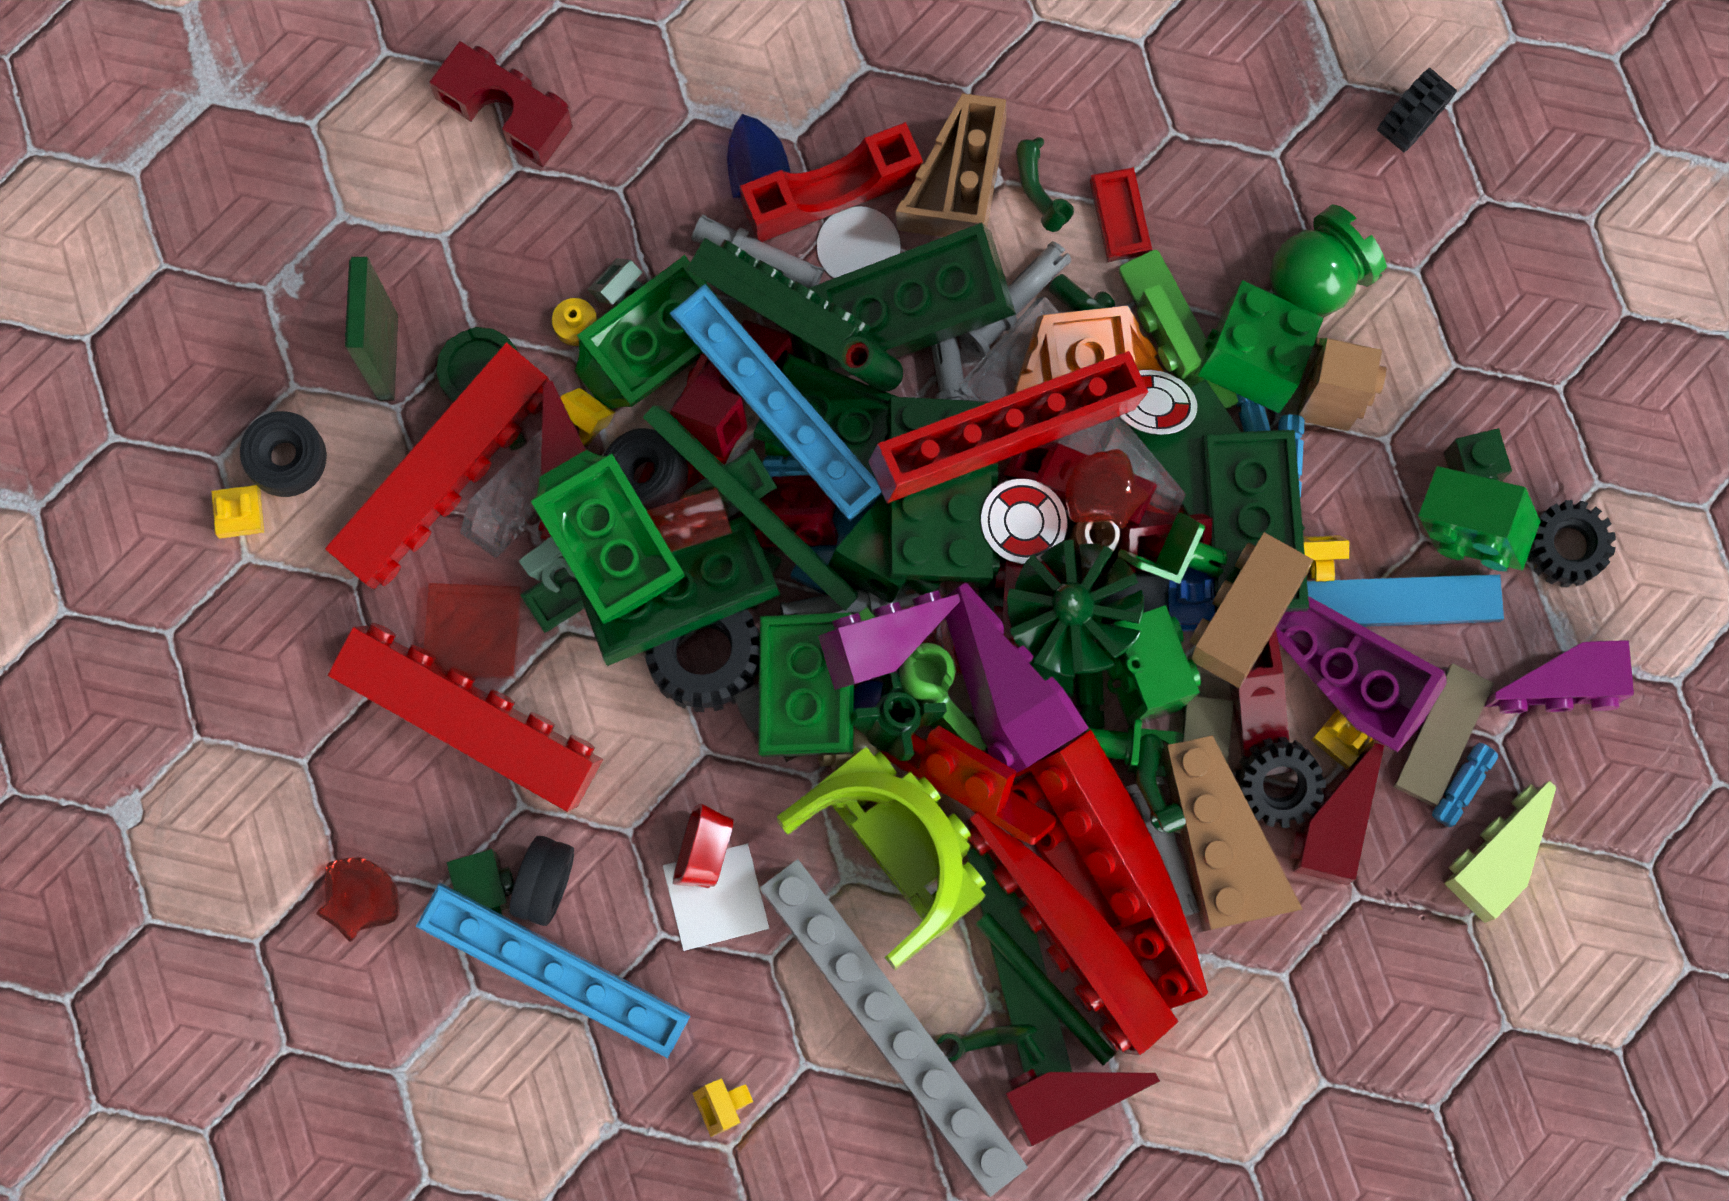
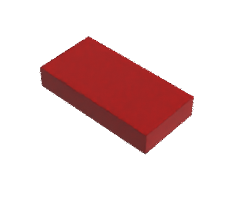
[1089,167,1152,262]

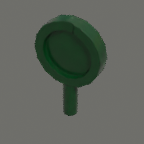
[436,327,527,450]

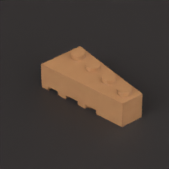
[1162,735,1303,932]

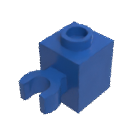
[1167,567,1215,632]

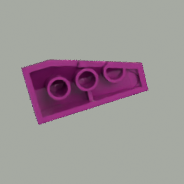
[944,582,1089,773]
[1276,596,1447,752]

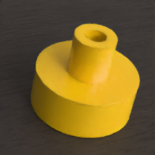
[552,298,598,346]

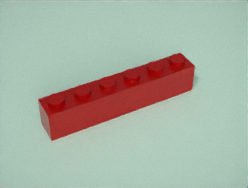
[325,342,550,590]
[868,351,1149,503]
[327,623,603,812]

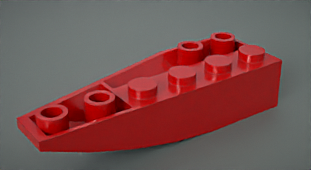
[1011,730,1208,1009]
[966,813,1179,1055]

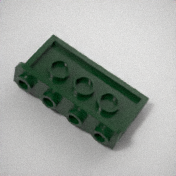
[888,396,1000,588]

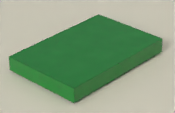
[758,612,854,757]

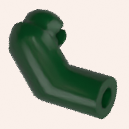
[1049,274,1115,311]

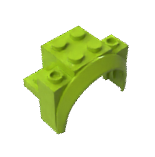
[776,747,986,970]

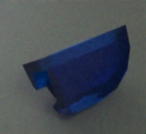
[727,114,791,198]

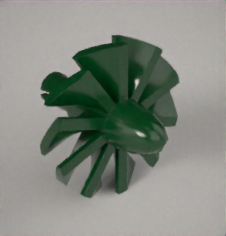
[1007,540,1144,677]

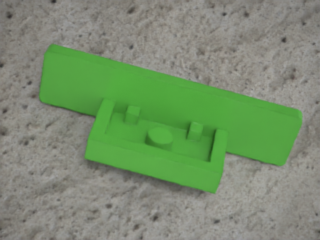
[1119,250,1238,410]

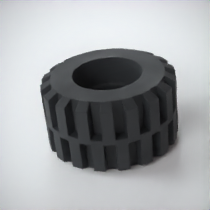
[645,610,760,712]

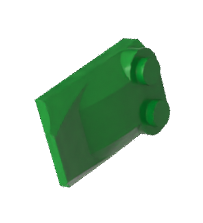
[574,255,728,409]
[531,450,685,624]

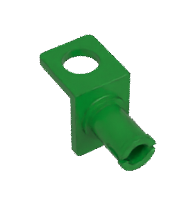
[1118,513,1228,584]
[1085,719,1183,777]

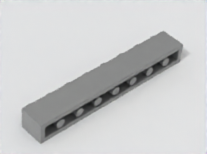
[760,859,1028,1197]

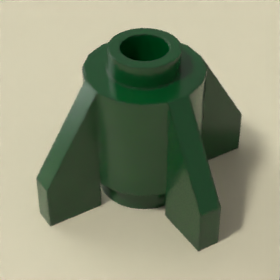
[851,668,947,761]

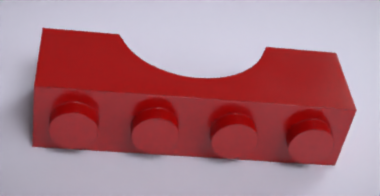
[740,122,923,242]

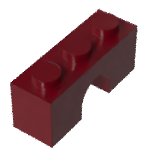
[429,41,573,168]
[670,320,794,459]

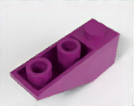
[818,590,961,690]
[1485,640,1634,714]

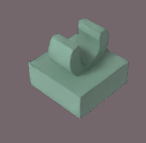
[587,258,644,307]
[519,537,576,593]

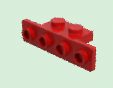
[881,726,1057,845]

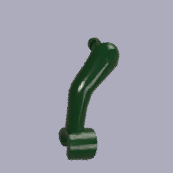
[1016,137,1074,232]
[1135,733,1186,833]
[937,1024,1045,1064]

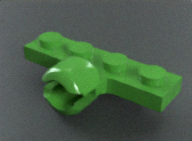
[859,607,987,752]

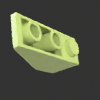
[1444,781,1556,923]

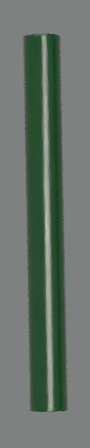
[975,912,1116,1066]

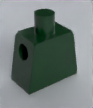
[828,494,944,603]

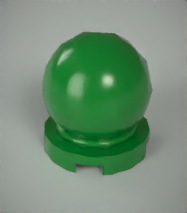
[1269,204,1387,318]

